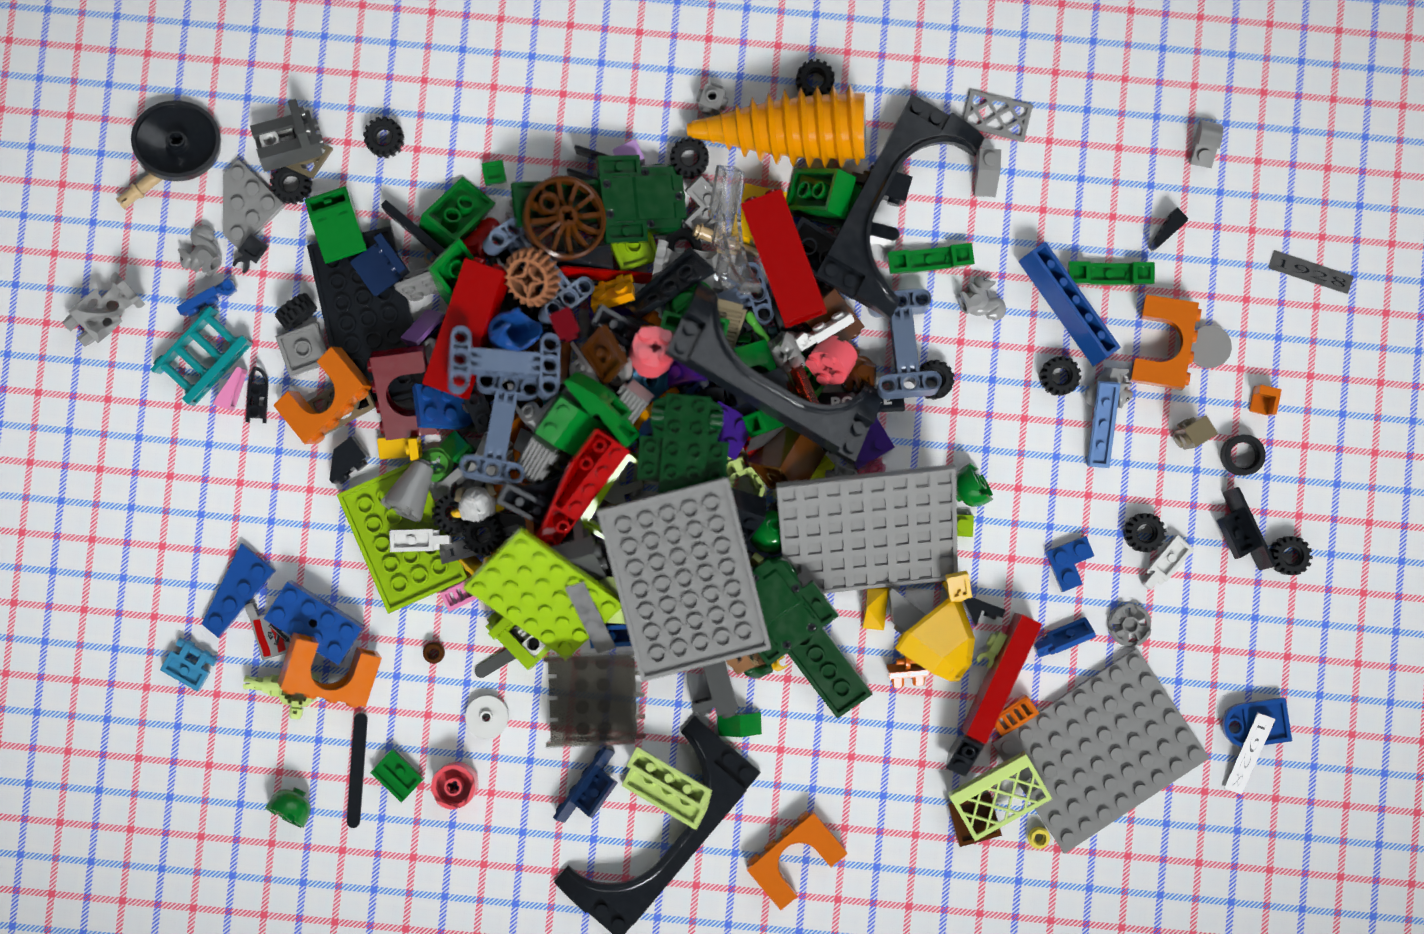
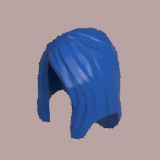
[488,308,543,351]

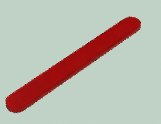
[559,266,653,284]

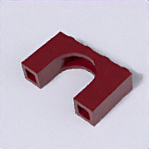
[367,345,439,440]

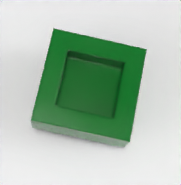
[481,160,507,186]

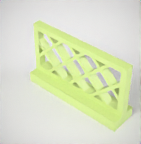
[948,751,1052,841]

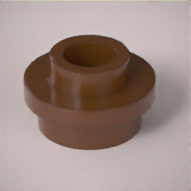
[423,642,445,664]

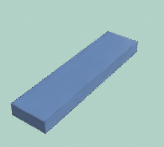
[1087,380,1121,468]

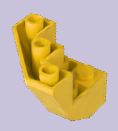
[895,598,975,682]

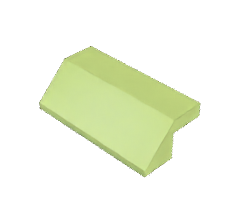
[621,747,712,829]

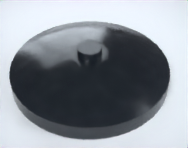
[131,100,221,181]

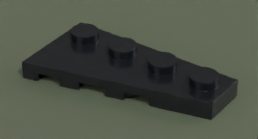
[624,247,716,319]

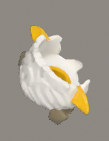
[451,483,504,522]

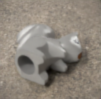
[178,225,222,277]
[955,276,1006,321]
[770,330,816,370]
[1084,367,1133,408]

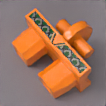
[887,655,929,688]

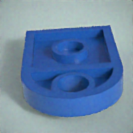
[412,384,473,430]
[1222,697,1292,747]

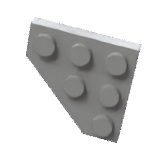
[223,159,286,250]

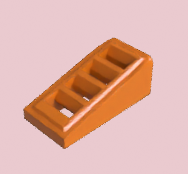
[995,694,1039,737]

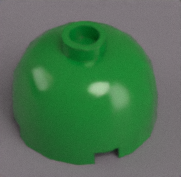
[956,463,993,507]
[750,510,782,555]
[265,787,311,828]

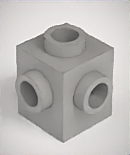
[696,83,729,116]

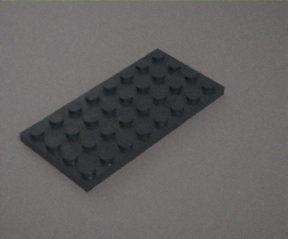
[307,226,425,410]

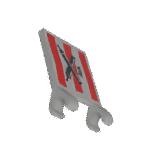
[245,602,292,660]

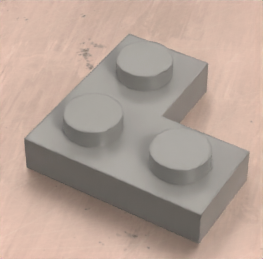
[683,175,729,231]

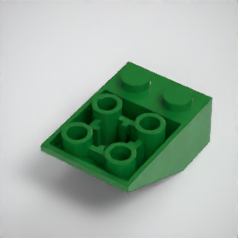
[305,186,367,264]

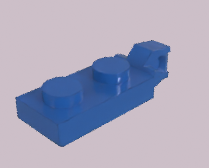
[176,278,238,317]
[1034,617,1096,658]

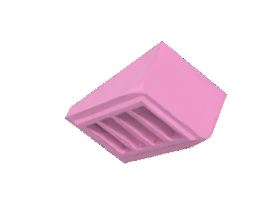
[212,367,248,411]
[440,578,477,612]

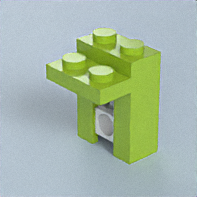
[485,612,551,670]

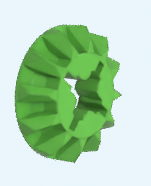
[420,448,454,482]

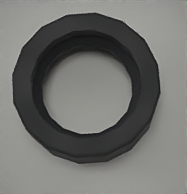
[1220,434,1266,476]

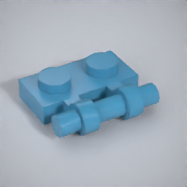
[160,637,218,692]

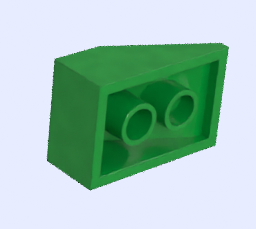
[786,168,856,219]
[419,177,496,249]
[428,237,474,306]
[535,392,613,456]

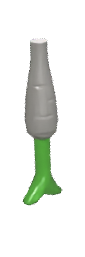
[745,310,801,386]

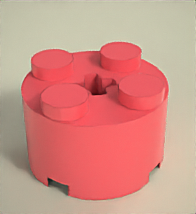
[628,326,674,378]
[805,335,857,386]
[431,762,478,809]

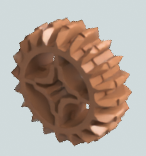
[503,247,562,307]

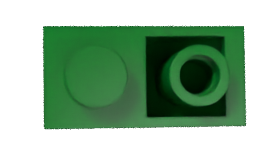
[440,430,476,464]

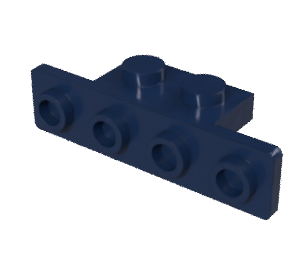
[553,747,618,823]

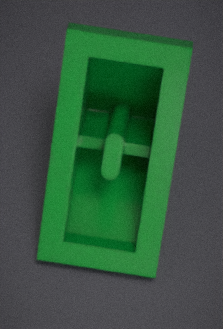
[718,712,762,738]

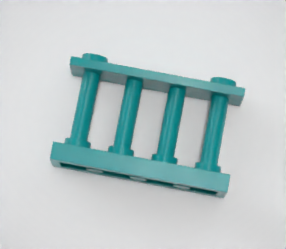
[150,306,254,406]

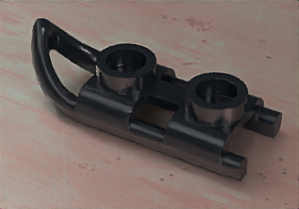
[245,366,269,423]

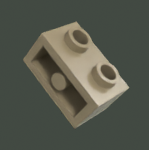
[1173,415,1218,450]

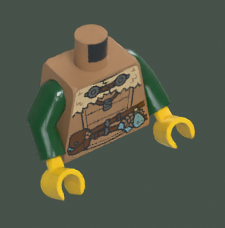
[726,653,788,679]

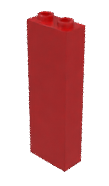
[741,188,827,328]
[422,257,508,399]
[960,613,1042,744]

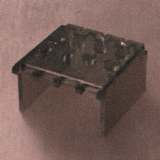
[543,651,646,747]

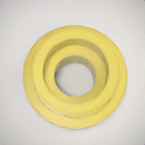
[1028,826,1050,849]

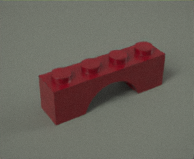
[548,306,582,342]

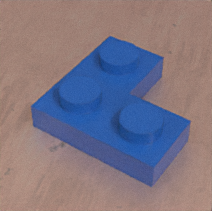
[1045,536,1094,592]

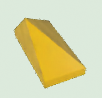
[862,587,889,630]

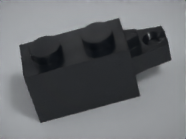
[851,165,913,207]

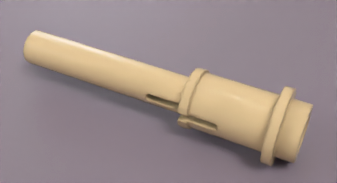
[692,223,759,257]

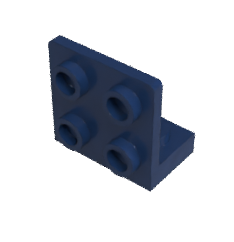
[350,233,410,297]

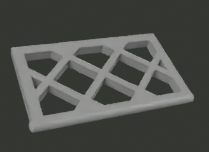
[963,90,1034,142]

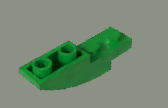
[564,371,641,448]

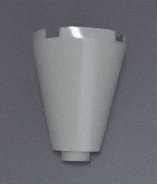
[380,459,434,522]

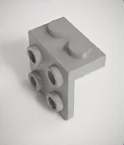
[395,266,439,301]

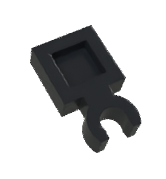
[233,233,269,273]

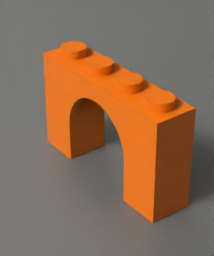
[1130,295,1202,390]
[273,347,372,444]
[277,632,382,708]
[746,810,848,911]

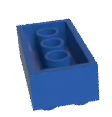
[263,580,365,665]

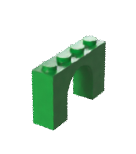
[732,339,785,438]

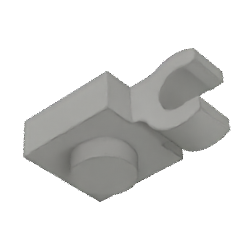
[436,463,470,496]

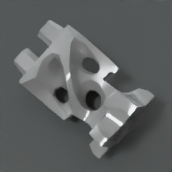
[652,239,730,293]
[62,272,145,347]

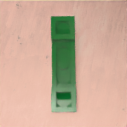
[887,243,975,274]
[1068,261,1155,286]

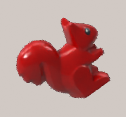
[462,217,500,261]

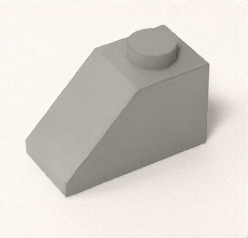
[974,148,1001,197]
[888,588,926,634]

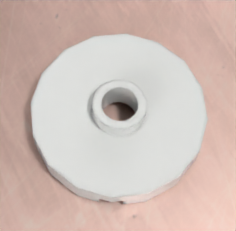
[465,695,509,739]

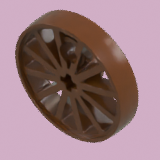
[522,176,606,261]

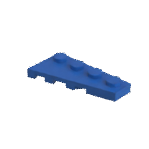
[202,543,276,638]

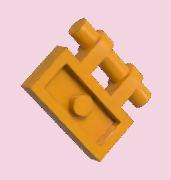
[591,274,635,313]

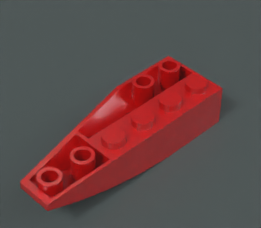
[536,428,630,547]

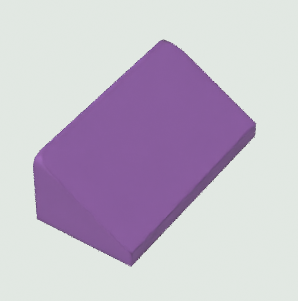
[401,309,445,347]

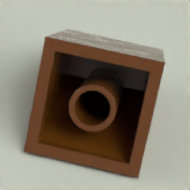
[801,281,865,342]
[748,426,826,490]

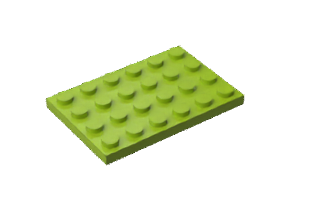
[337,460,468,614]
[463,527,622,659]

